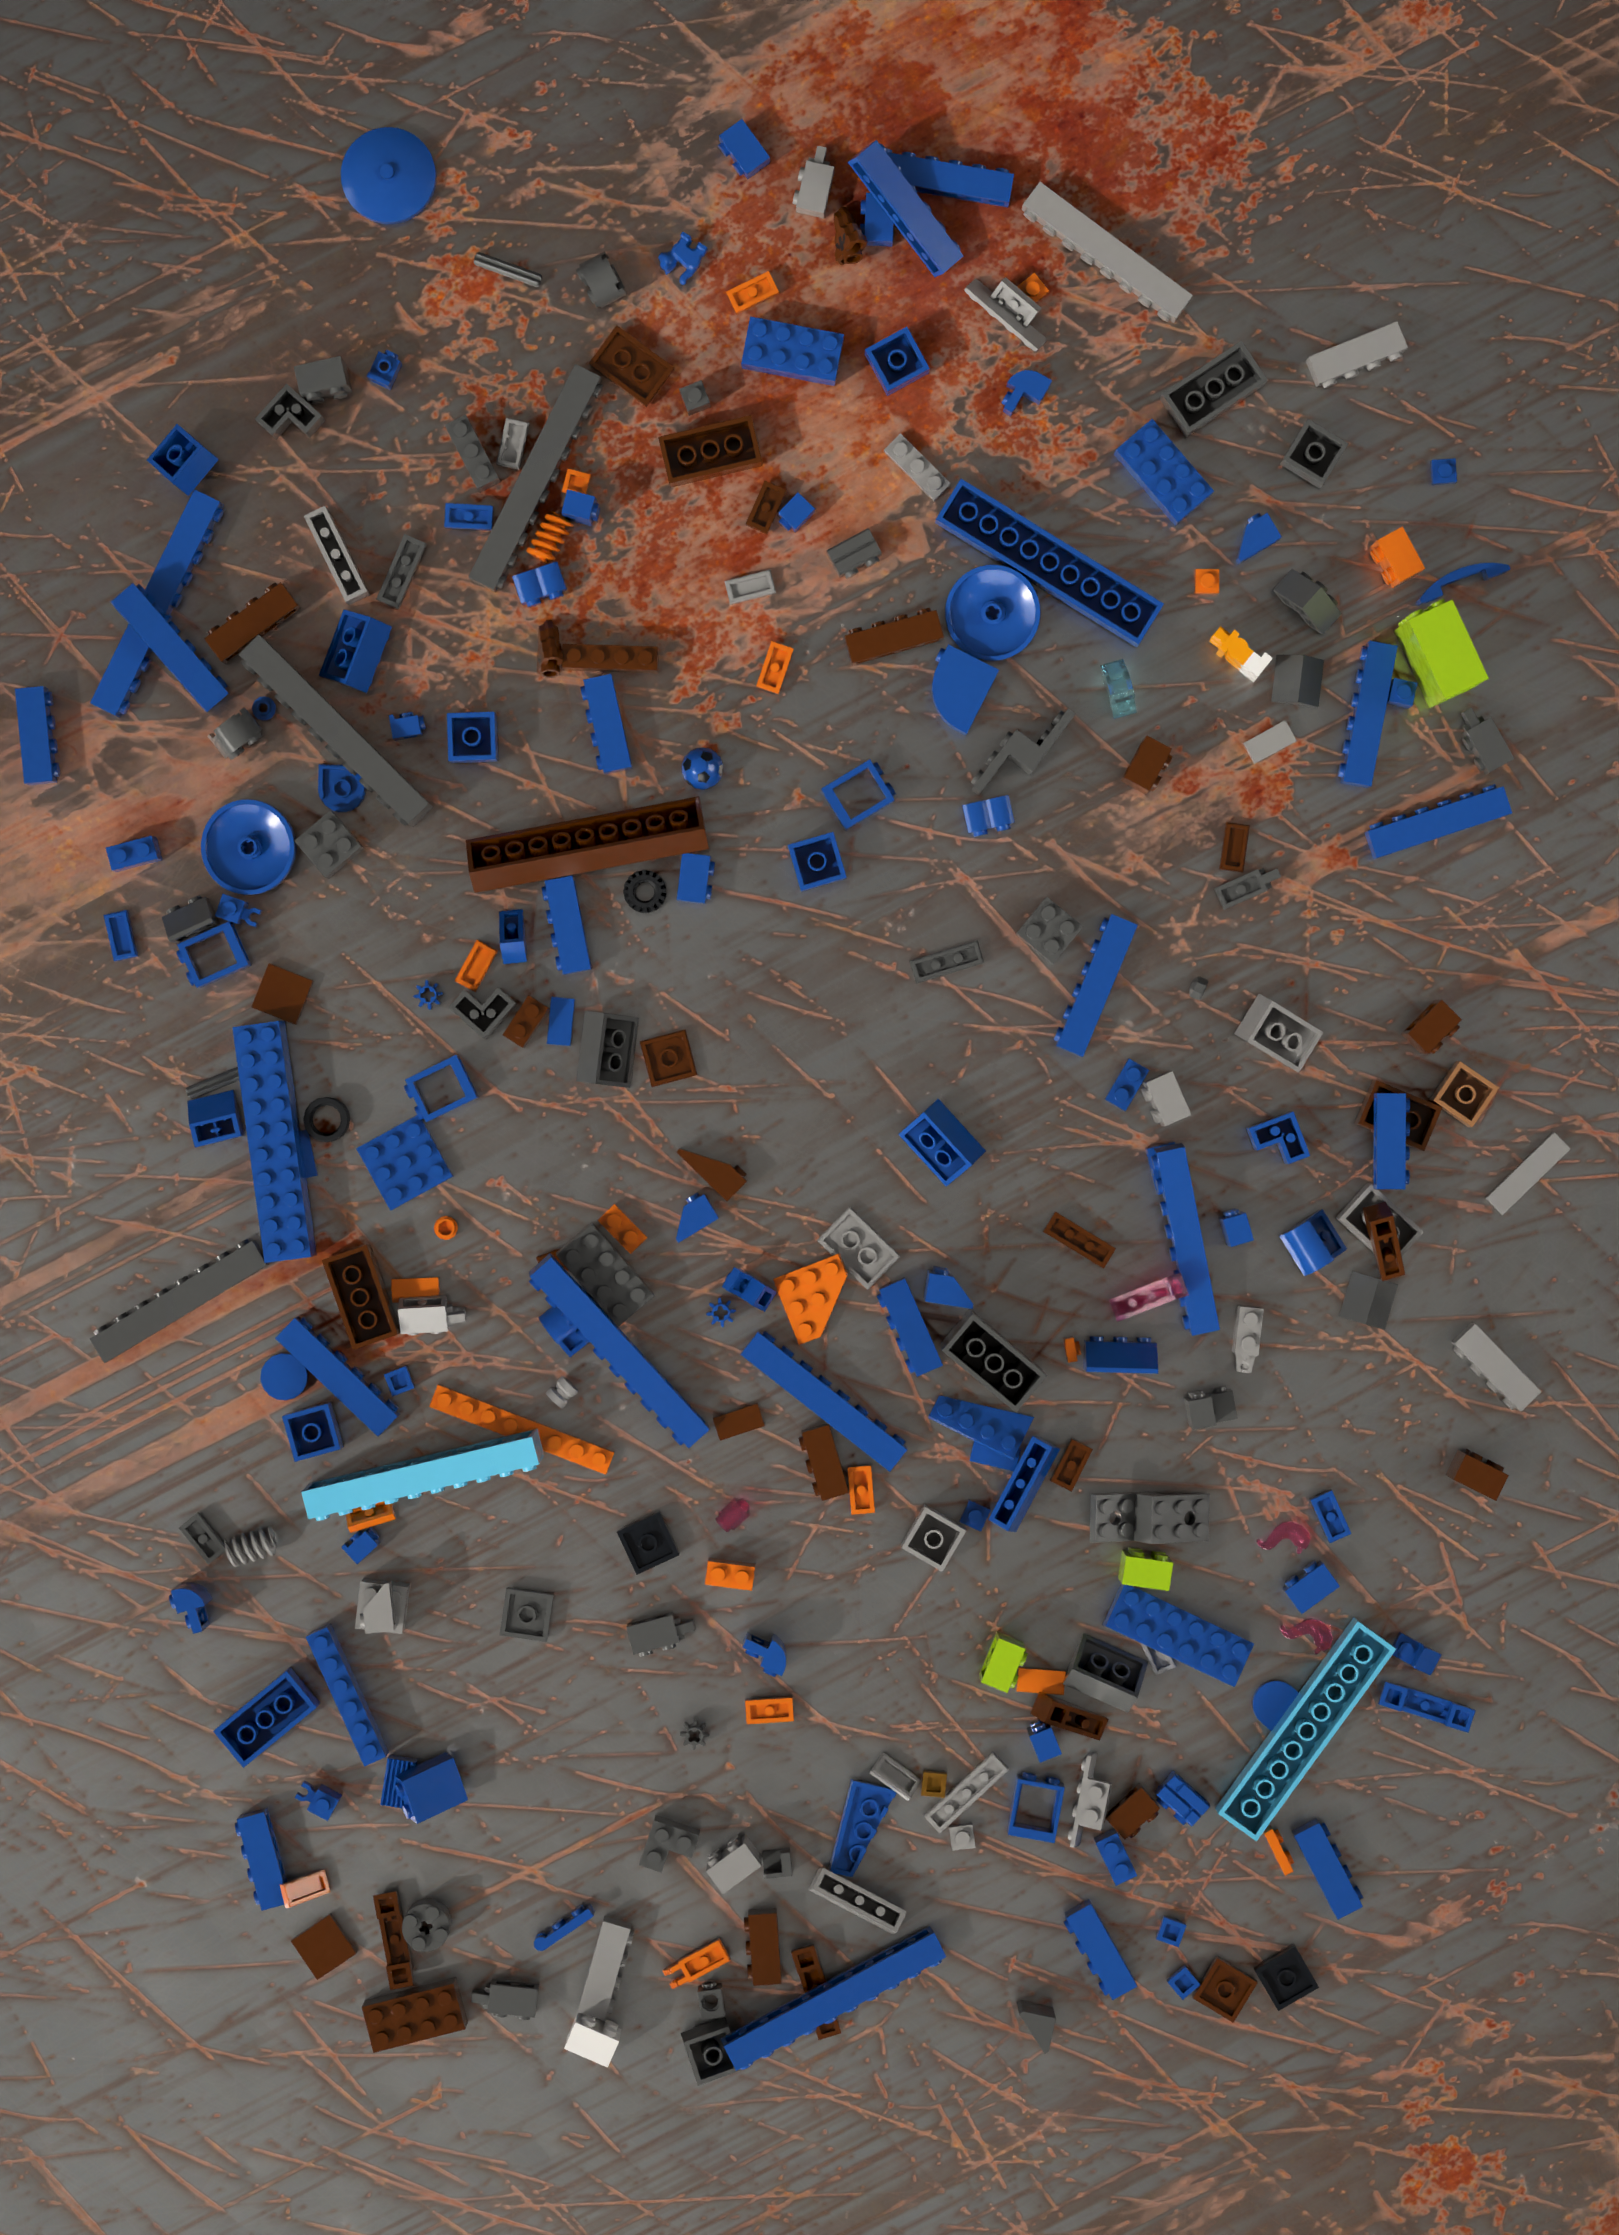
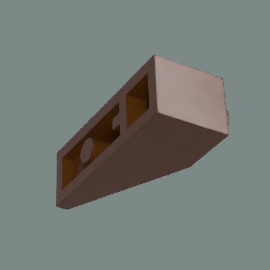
[677,1148,747,1201]
[1363,1201,1405,1281]
[1030,1692,1109,1741]

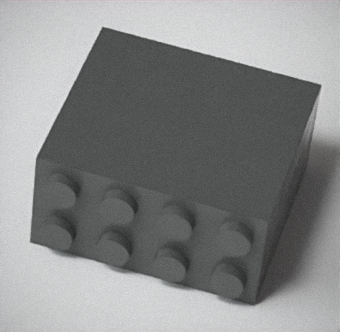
[939,1309,1047,1412]

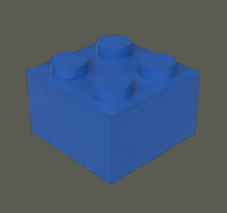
[865,327,930,396]
[147,424,219,496]
[447,712,498,763]
[788,832,847,892]
[282,1401,344,1462]

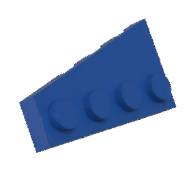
[928,1395,1034,1460]
[828,1779,897,1877]

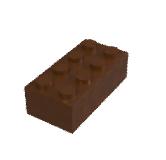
[658,415,762,488]
[322,1243,400,1350]
[362,1977,468,2053]

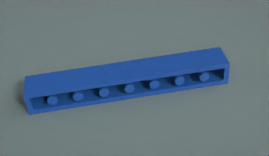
[1151,1143,1220,1336]
[740,1331,907,1472]

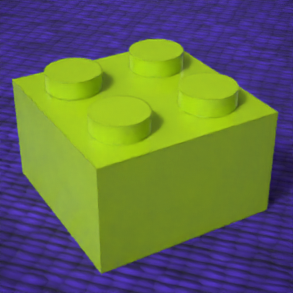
[1118,1547,1173,1591]
[979,1631,1028,1693]

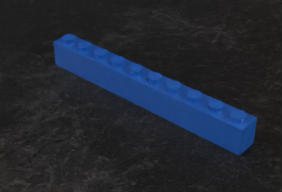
[90,489,224,718]
[529,1253,710,1448]
[720,1926,946,2071]

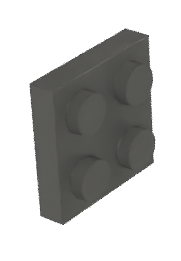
[500,1587,554,1642]

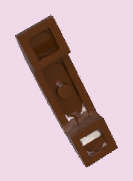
[373,1891,414,1990]
[791,1944,841,2040]

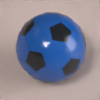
[681,747,724,790]

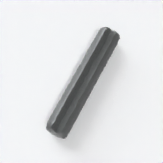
[473,252,542,287]
[186,1067,239,1099]

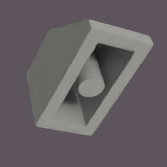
[360,1580,397,1634]

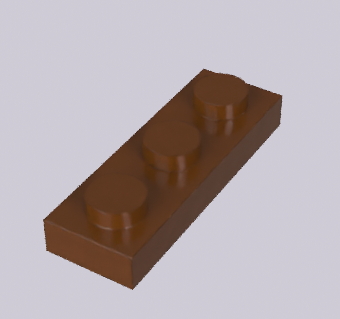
[1043,1212,1116,1269]

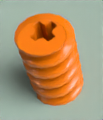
[526,511,574,564]

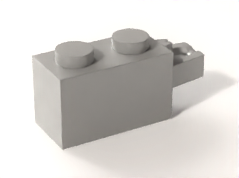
[792,146,834,219]
[398,1295,466,1336]
[1232,1305,1264,1373]

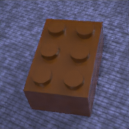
[1354,1080,1443,1151]

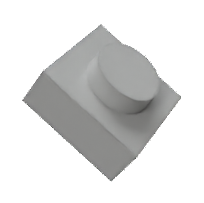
[949,1823,976,1851]

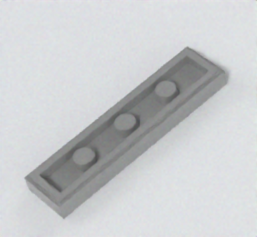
[1485,1132,1570,1215]
[924,1752,1009,1834]

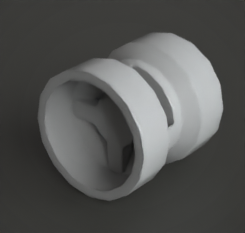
[546,1376,579,1409]

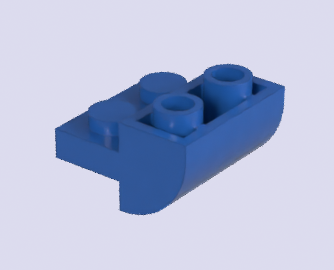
[1279,1209,1347,1276]
[538,1307,590,1357]
[169,1582,212,1634]
[742,1632,787,1677]

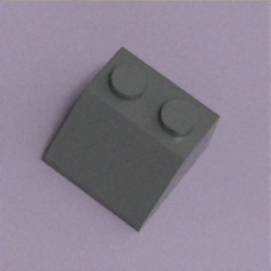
[162,895,220,944]

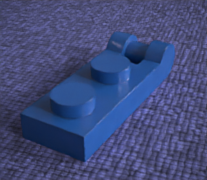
[534,1904,595,1951]

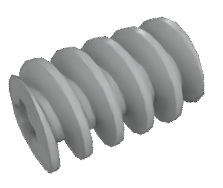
[224,1525,277,1567]

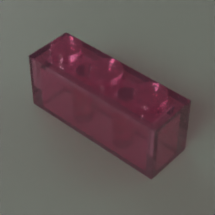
[1109,1273,1189,1322]

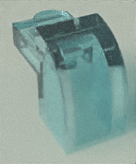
[1100,659,1137,719]

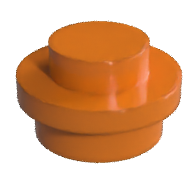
[434,1216,458,1240]

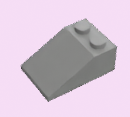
[1234,994,1324,1073]

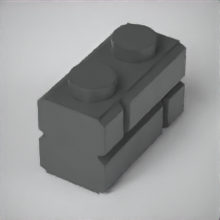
[826,528,882,579]

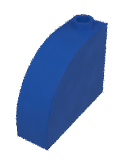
[932,644,999,736]

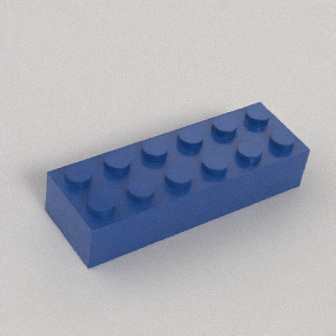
[1102,1584,1254,1687]

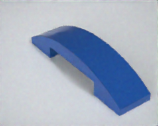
[1416,563,1511,606]
[1378,1681,1476,1733]

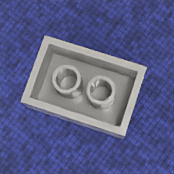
[1336,1183,1424,1256]

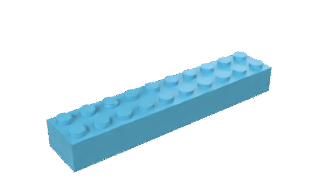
[301,1429,544,1521]
[1215,1618,1396,1841]

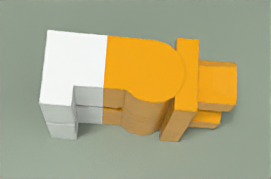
[1209,626,1273,682]

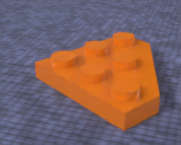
[773,1253,848,1345]

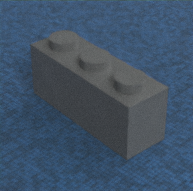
[445,414,501,493]

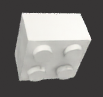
[564,2013,622,2067]

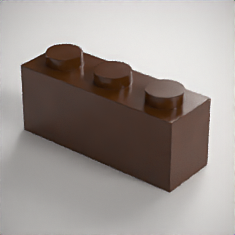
[798,1423,849,1501]
[744,1908,782,1986]

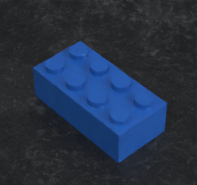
[741,316,844,386]
[1114,419,1214,526]
[213,1667,320,1768]

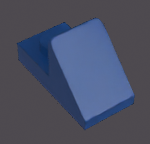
[1393,1632,1442,1675]

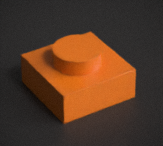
[1017,273,1049,303]
[562,469,591,494]
[1194,569,1219,594]
[1063,1336,1081,1363]

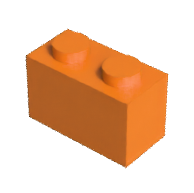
[705,1558,755,1591]

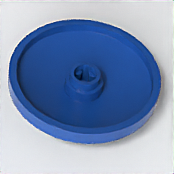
[341,127,437,224]
[945,564,1041,661]
[201,800,296,895]

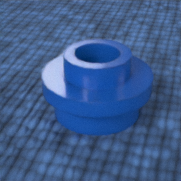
[252,696,276,720]

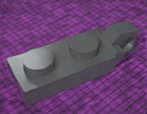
[1214,868,1281,910]

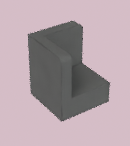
[762,1848,792,1879]

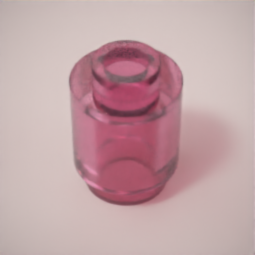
[715,1498,751,1532]

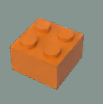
[1370,526,1425,588]

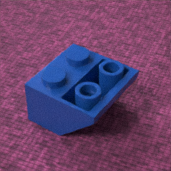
[187,1090,245,1147]

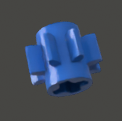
[413,980,444,1010]
[706,1297,736,1327]

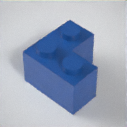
[1246,1111,1310,1164]

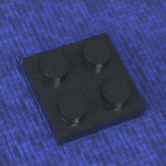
[617,1511,680,1575]
[1254,1945,1319,2011]

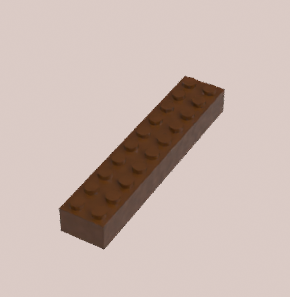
[466,796,709,893]

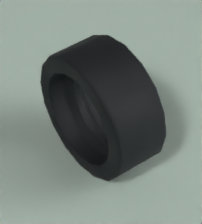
[303,1097,350,1142]

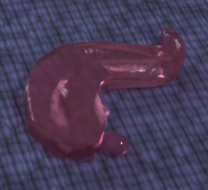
[1256,1521,1310,1554]
[1280,1618,1333,1654]

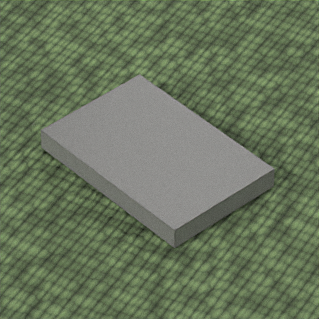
[817,1207,900,1290]

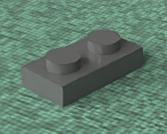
[179,1512,226,1565]

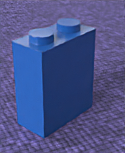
[395,1752,468,1824]

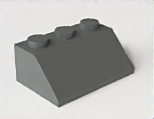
[576,1011,639,1088]
[1063,1633,1148,1713]

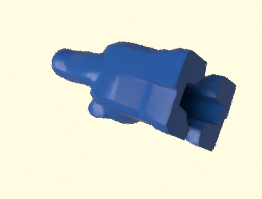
[658,232,708,285]

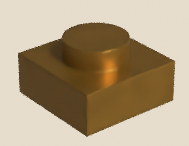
[921,1770,947,1798]

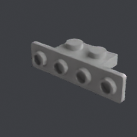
[964,277,1047,352]
[1068,1752,1112,1848]

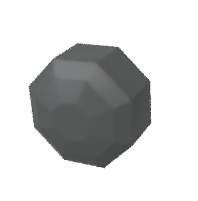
[1189,976,1208,1000]

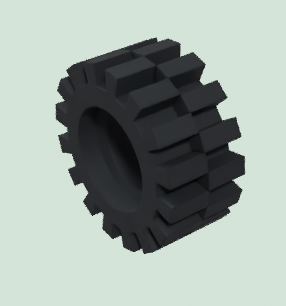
[623,870,667,913]

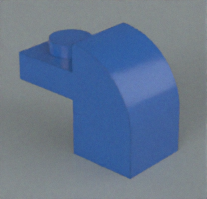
[1001,370,1052,416]
[722,1267,777,1312]

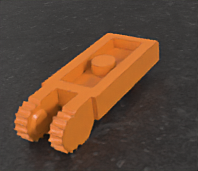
[663,1938,731,1989]

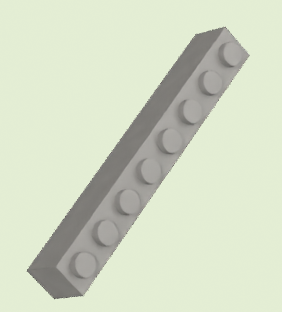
[1022,182,1193,323]

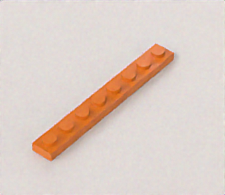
[429,1384,615,1475]

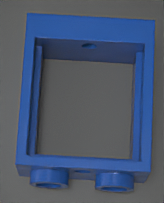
[821,759,896,831]
[176,921,252,988]
[404,1055,479,1122]
[1007,1772,1065,1843]

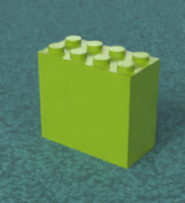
[1394,598,1489,708]

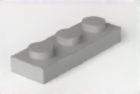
[884,433,951,501]

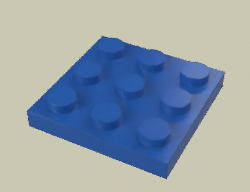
[356,1115,453,1211]

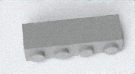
[1306,321,1408,388]
[304,506,370,605]
[1451,1322,1541,1411]
[808,1868,907,1934]
[578,1916,634,2020]

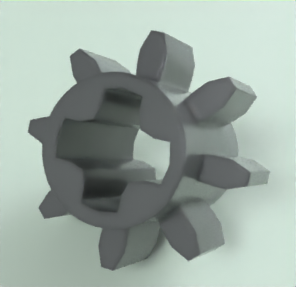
[680,1719,710,1750]

